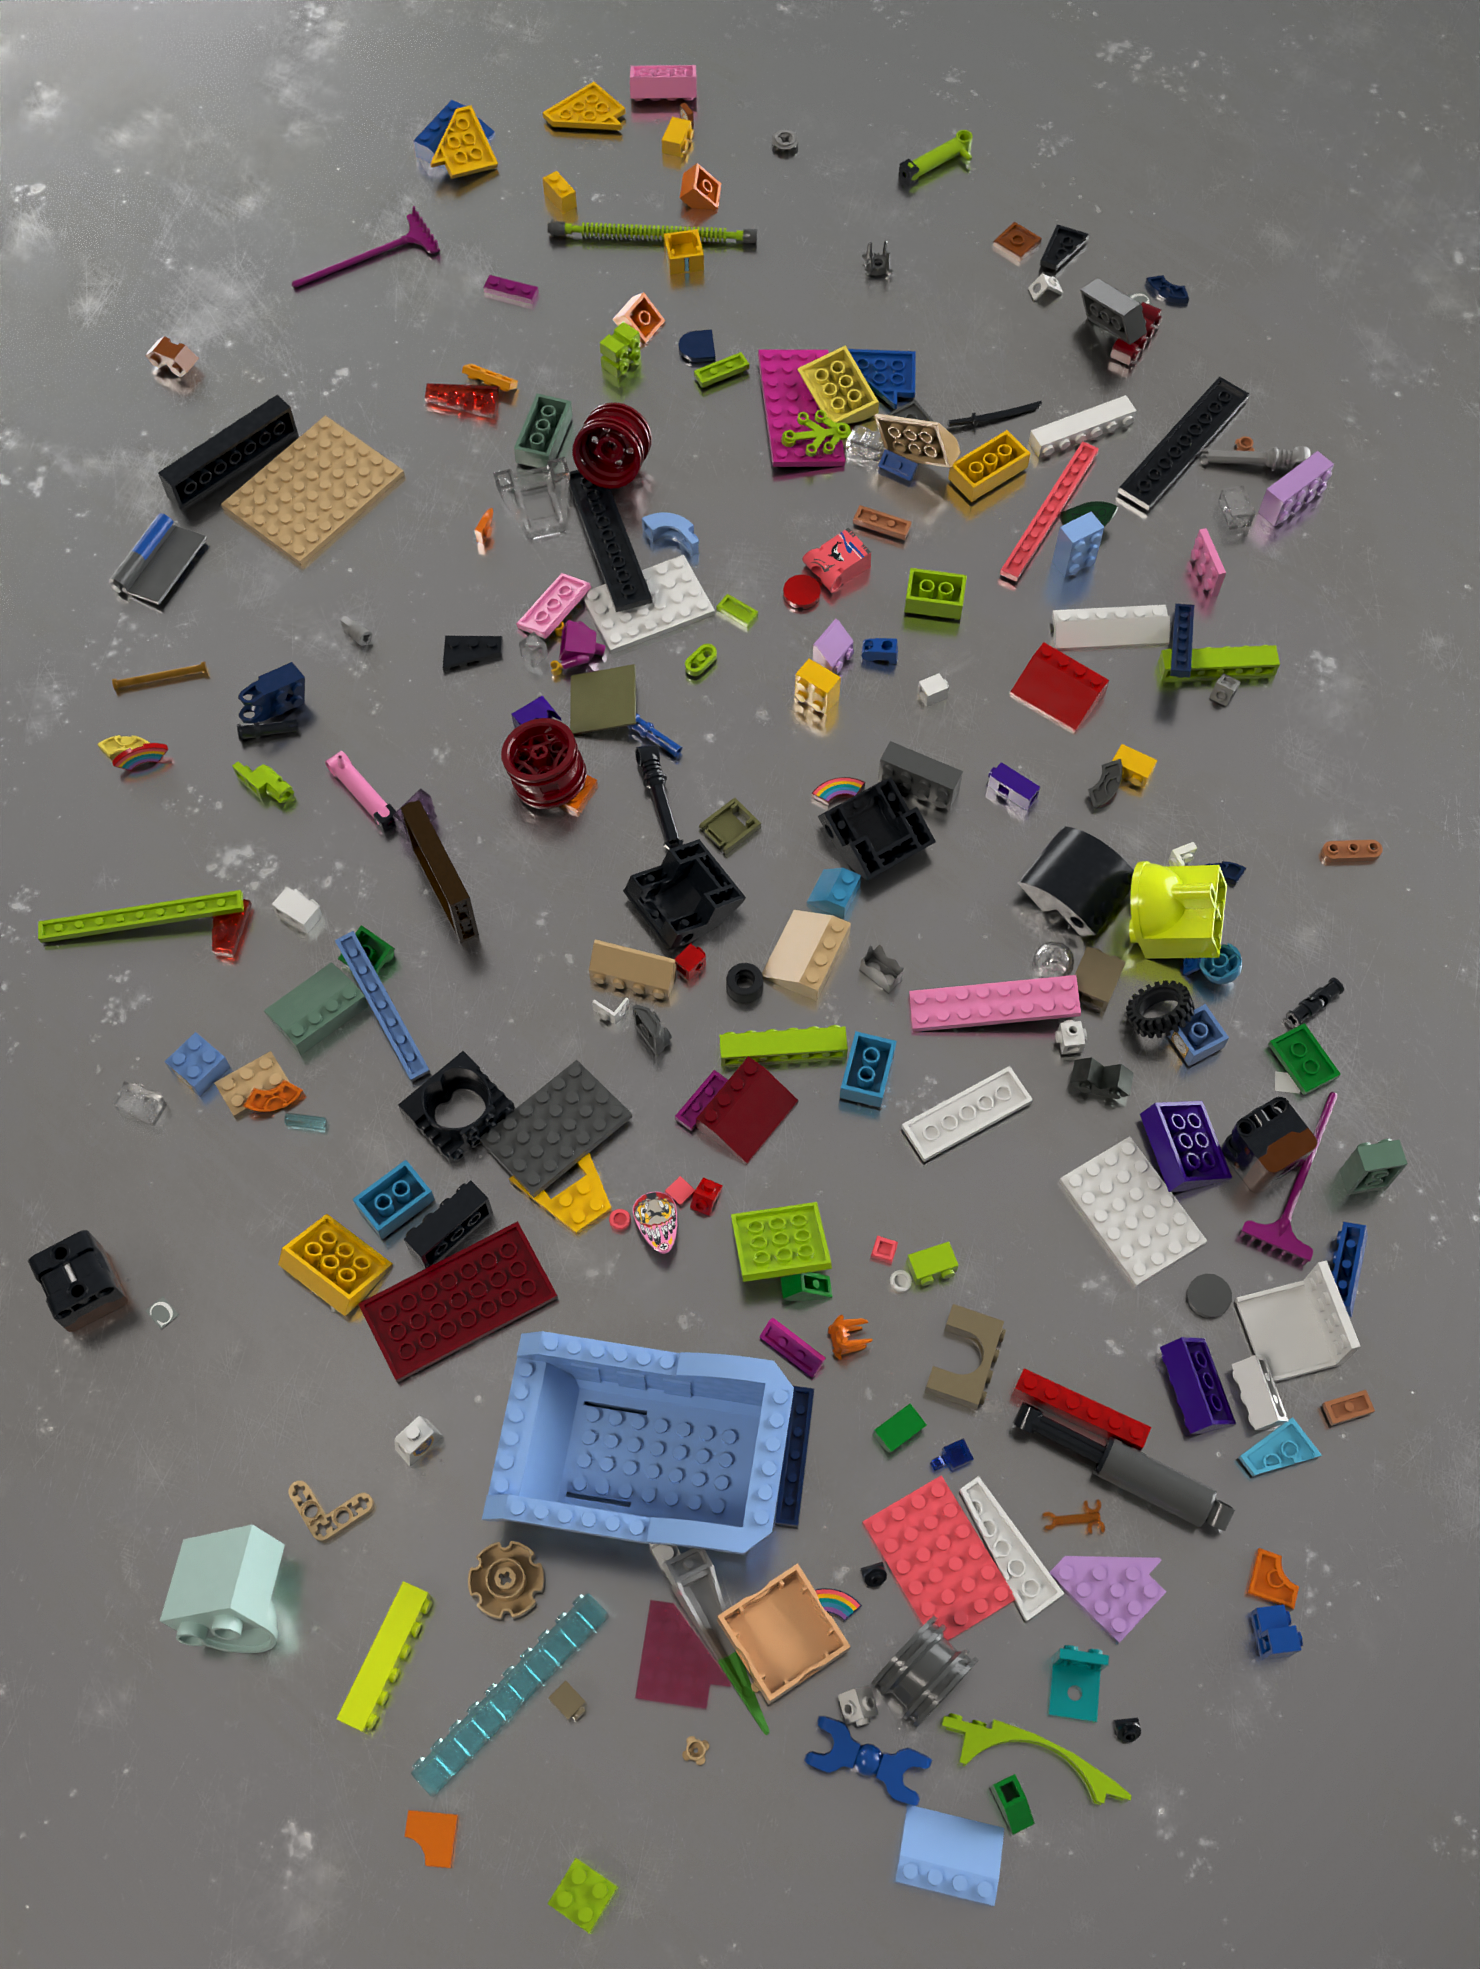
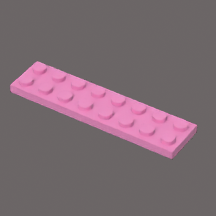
[909,975,1081,1032]

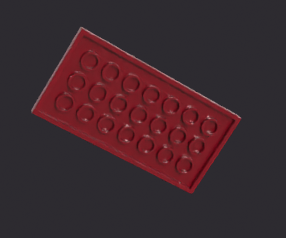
[358,1221,558,1382]

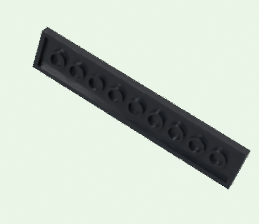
[1118,376,1249,510]
[565,470,653,612]

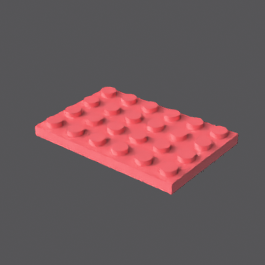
[862,1475,1015,1641]

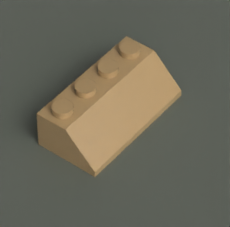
[589,939,676,999]

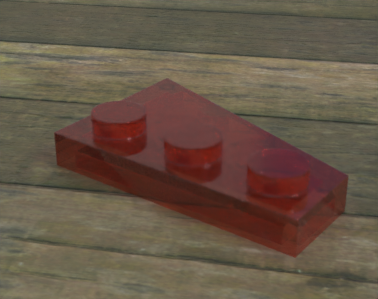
[212,899,252,957]

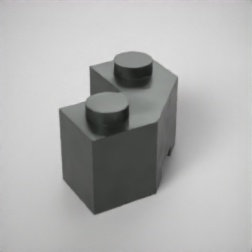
[1070,1057,1134,1099]

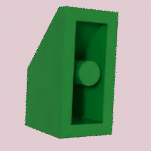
[781,1272,832,1302]

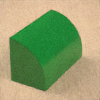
[872,1403,927,1453]

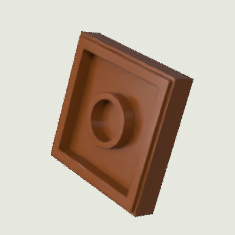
[993,222,1042,262]

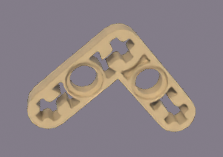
[288,1481,375,1542]

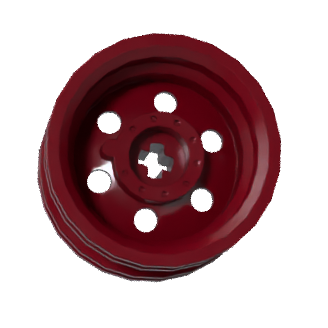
[572,402,652,489]

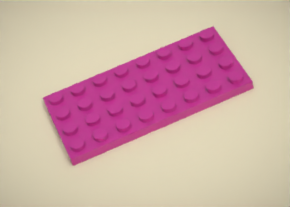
[758,350,846,467]

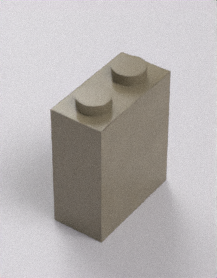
[1075,946,1126,1011]

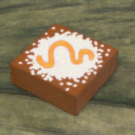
[680,103,694,127]

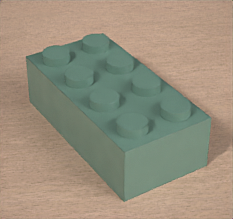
[514,393,573,471]

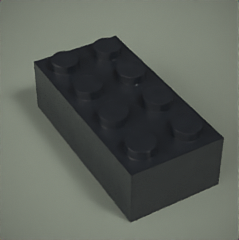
[404,1180,493,1269]

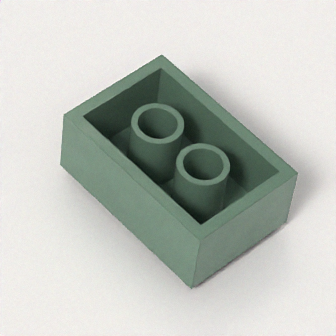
[1340,1139,1408,1194]

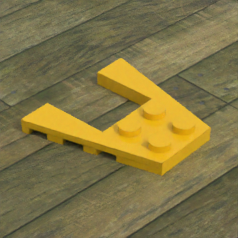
[509,1153,612,1235]

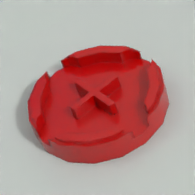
[783,574,821,609]

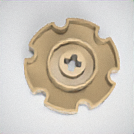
[468,1541,545,1620]

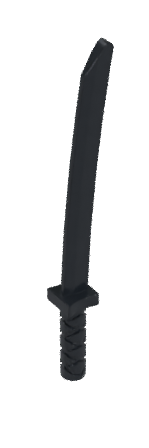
[947,401,1042,427]

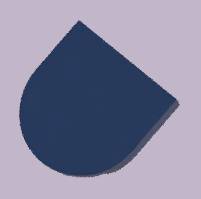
[679,329,716,362]

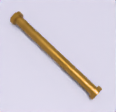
[112,661,208,690]

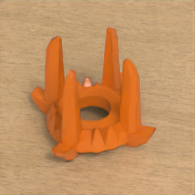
[828,1315,873,1360]

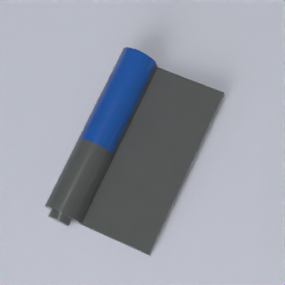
[109,513,207,604]

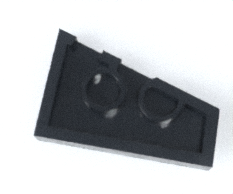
[1040,224,1090,270]
[442,636,503,672]

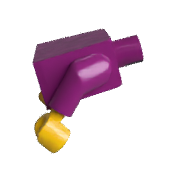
[550,620,605,676]

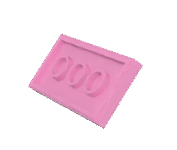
[516,573,592,639]

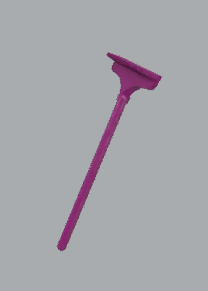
[291,206,440,288]
[1240,1092,1337,1265]

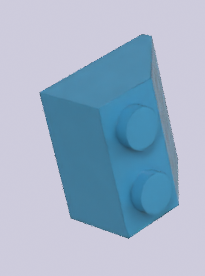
[807,868,861,919]

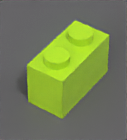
[906,1241,959,1286]

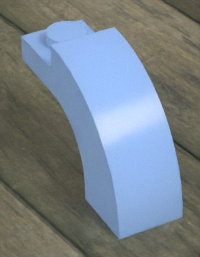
[642,512,699,556]

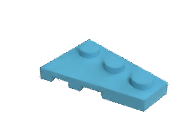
[1238,1417,1322,1477]

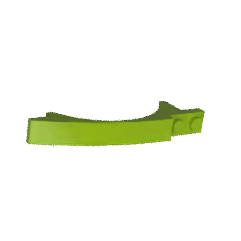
[940,1713,1132,1805]

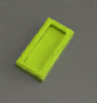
[716,594,758,628]

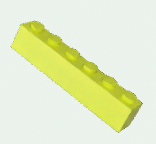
[336,1581,432,1734]

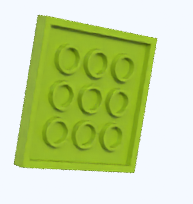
[731,1202,832,1282]

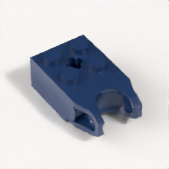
[238,662,305,724]

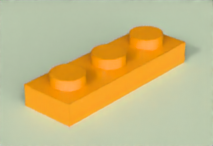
[462,364,518,392]

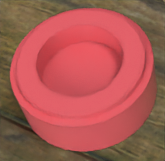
[609,1209,631,1232]

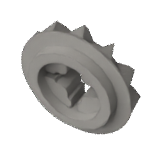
[772,130,799,152]

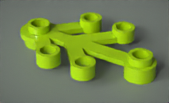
[781,410,851,457]

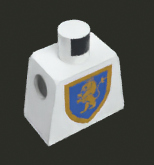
[394,1416,443,1467]

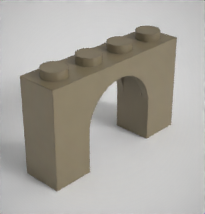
[924,1304,1006,1410]

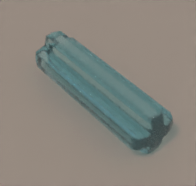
[284,1113,327,1130]

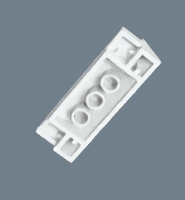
[1052,605,1170,650]

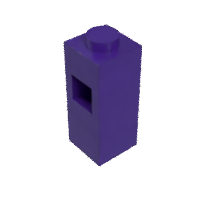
[988,762,1040,810]

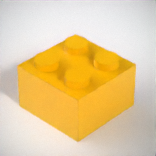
[794,659,841,715]

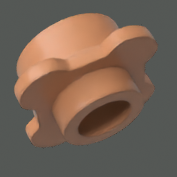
[1235,436,1255,451]

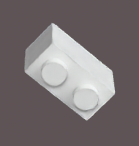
[271,887,323,934]

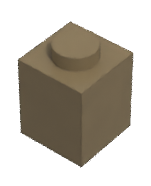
[548,1680,587,1722]

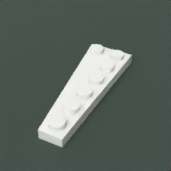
[959,1476,1064,1622]

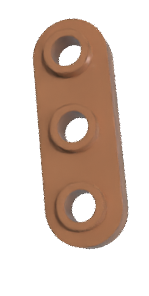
[1321,840,1383,862]

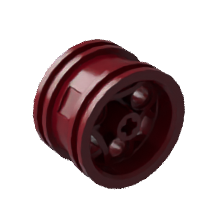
[501,718,587,809]

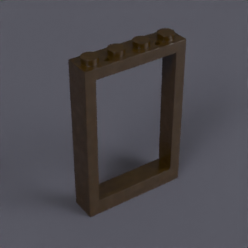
[400,800,479,943]

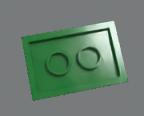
[1268,1023,1341,1095]

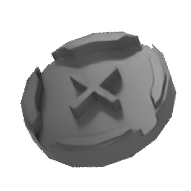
[1187,1274,1232,1318]

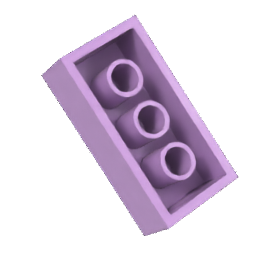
[1258,451,1334,526]

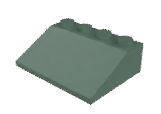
[264,962,368,1056]

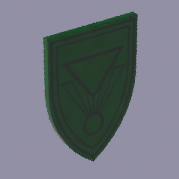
[1060,501,1118,527]

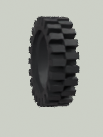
[1126,980,1195,1039]

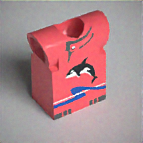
[802,528,871,593]

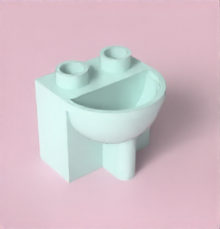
[160,1524,285,1653]

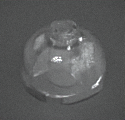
[1032,941,1074,978]

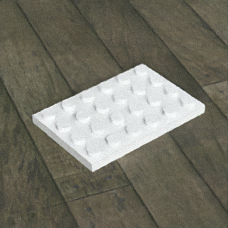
[582,555,715,654]
[1059,1136,1207,1287]

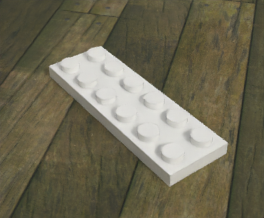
[901,1066,1033,1162]

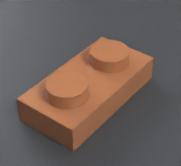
[1322,1390,1375,1426]

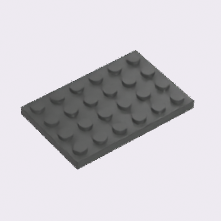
[480,1060,632,1198]

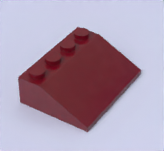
[696,1056,799,1165]

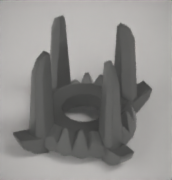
[862,241,894,276]

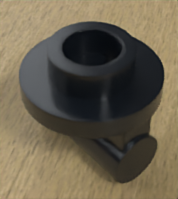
[860,1562,887,1587]
[1113,1717,1141,1742]

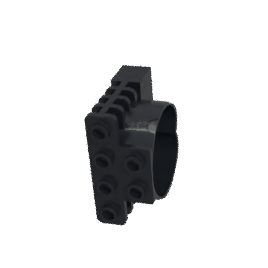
[398,1051,515,1164]

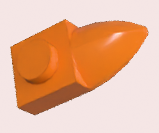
[475,508,493,544]

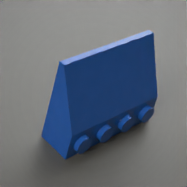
[413,100,495,171]

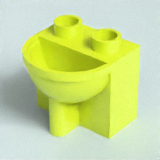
[1129,861,1227,959]

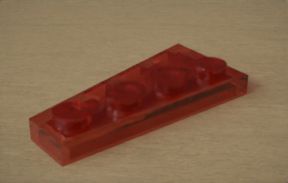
[425,383,499,419]

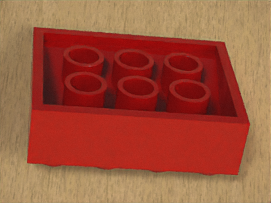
[1010,642,1109,732]

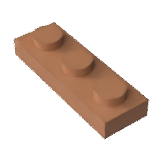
[853,505,912,540]

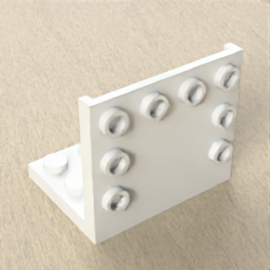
[1235,1260,1361,1382]

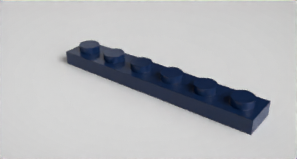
[1170,603,1194,678]
[775,1386,814,1527]

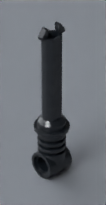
[635,744,683,849]

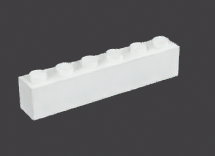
[1028,395,1137,458]

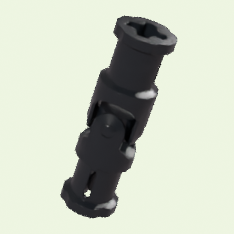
[1286,977,1344,1027]

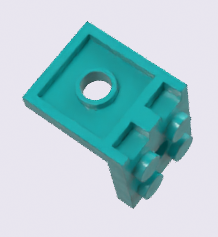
[1048,1645,1109,1723]

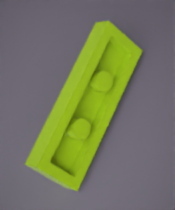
[694,352,749,388]

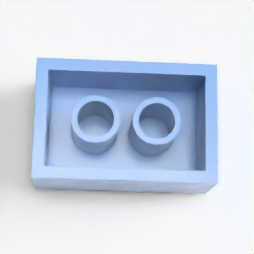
[1052,512,1104,578]

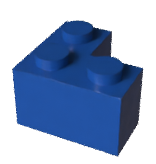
[1251,1604,1303,1660]

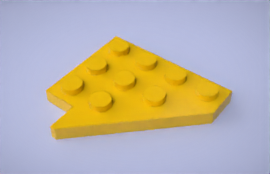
[543,81,626,130]
[430,105,498,179]

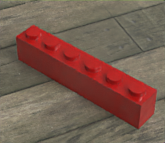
[1012,1368,1151,1451]

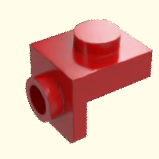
[690,1177,723,1216]

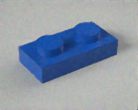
[878,449,919,481]

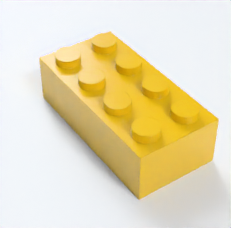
[948,430,1030,502]

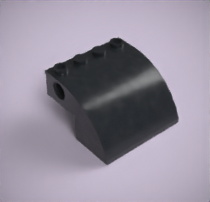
[818,777,936,880]
[1017,826,1134,936]
[623,839,746,951]

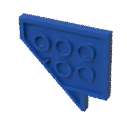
[848,349,916,409]

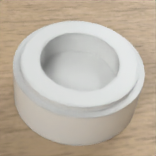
[889,1270,912,1294]

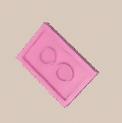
[1191,528,1226,597]

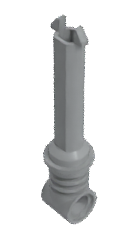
[1201,446,1310,470]

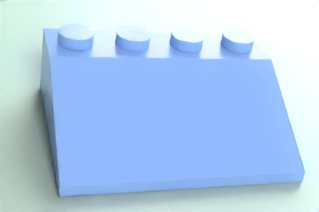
[893,1804,1004,1907]

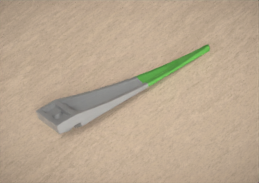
[661,1548,769,1735]

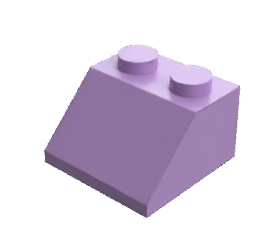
[812,619,854,673]

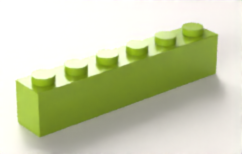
[1158,645,1280,680]
[719,1025,848,1066]

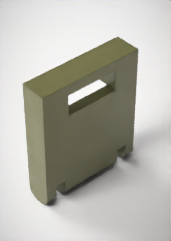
[699,798,761,854]

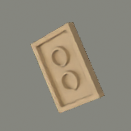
[214,1051,289,1119]

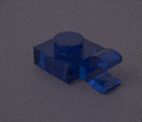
[930,1438,974,1472]

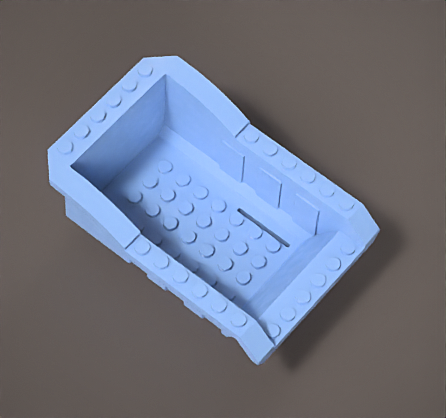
[482,1331,794,1555]

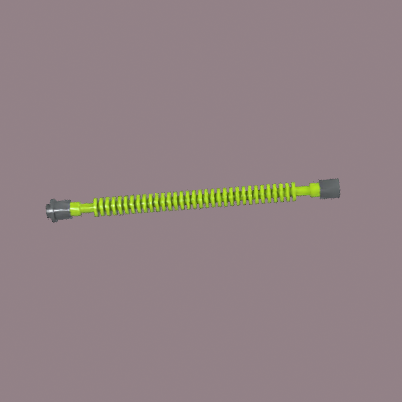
[547,219,757,244]

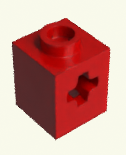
[675,943,706,981]

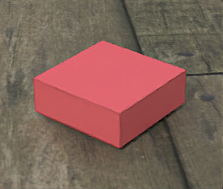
[665,1176,695,1207]
[871,1236,898,1264]

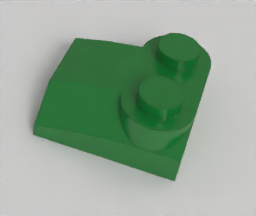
[338,925,395,973]

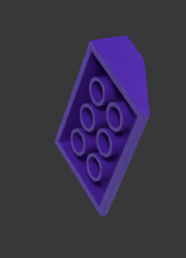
[1140,1101,1232,1192]

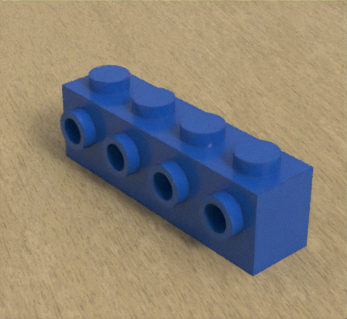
[1331,1222,1368,1317]

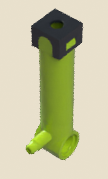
[898,130,973,186]

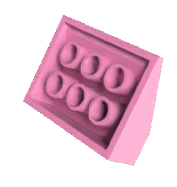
[630,65,697,101]

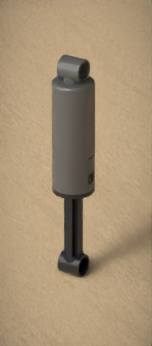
[1013,1402,1235,1531]

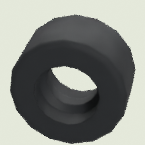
[726,963,763,1004]

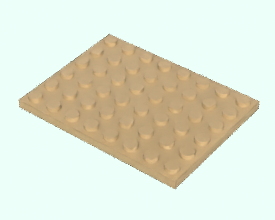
[221,415,405,566]

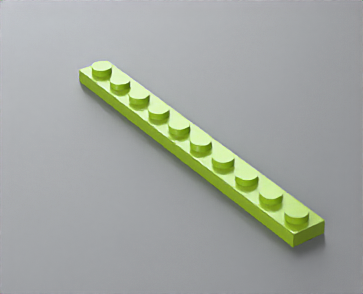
[38,890,244,943]

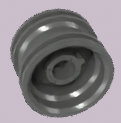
[871,1615,979,1729]

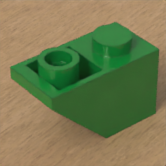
[990,1774,1035,1835]

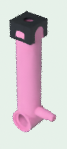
[325,750,401,834]

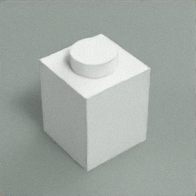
[917,673,949,707]

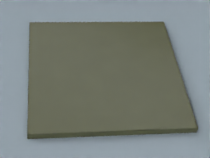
[570,664,636,735]

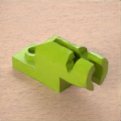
[232,761,294,803]

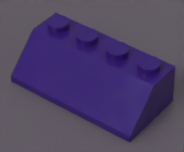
[1160,1337,1236,1434]

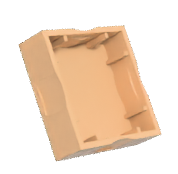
[717,1563,851,1705]

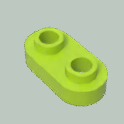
[685,644,717,676]

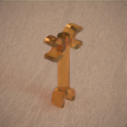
[1042,1499,1105,1535]

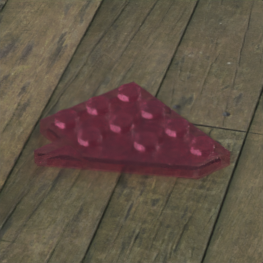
[635,1600,731,1710]

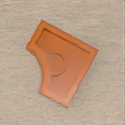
[1246,1548,1299,1611]
[404,1810,458,1868]

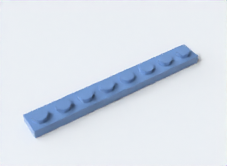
[335,931,431,1082]

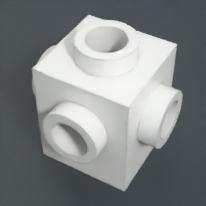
[1055,1020,1087,1054]
[838,1685,879,1727]

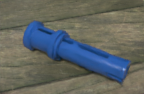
[627,713,683,757]

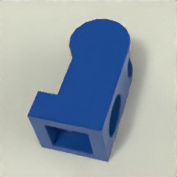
[861,638,898,664]

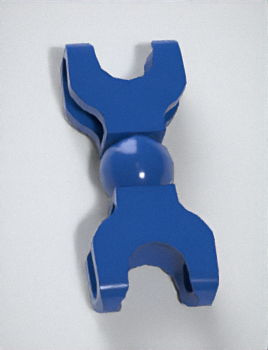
[804,1715,933,1806]

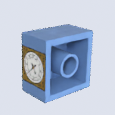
[1168,1004,1229,1066]
[164,1032,230,1096]

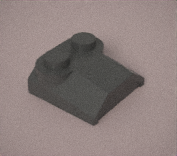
[632,1004,672,1055]

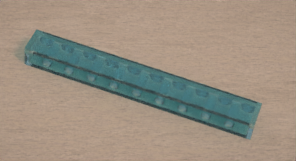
[410,1593,609,1797]

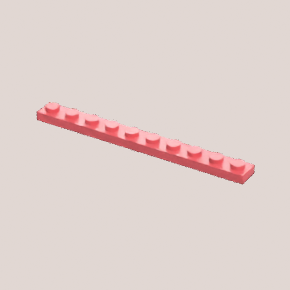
[1000,441,1099,582]

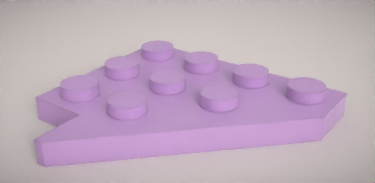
[1049,1556,1166,1644]

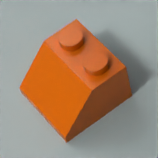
[680,163,721,210]
[613,292,665,344]

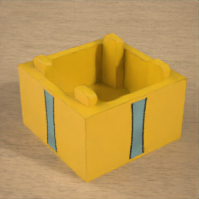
[664,229,704,275]

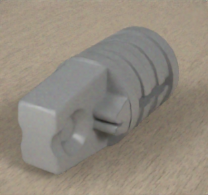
[340,616,372,646]

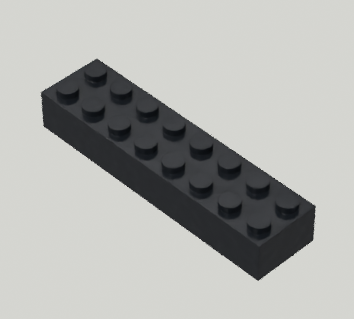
[158,394,298,509]

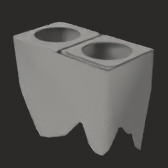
[859,945,904,993]

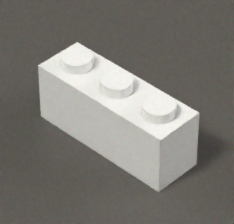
[1231,1355,1288,1431]

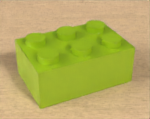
[904,568,967,620]

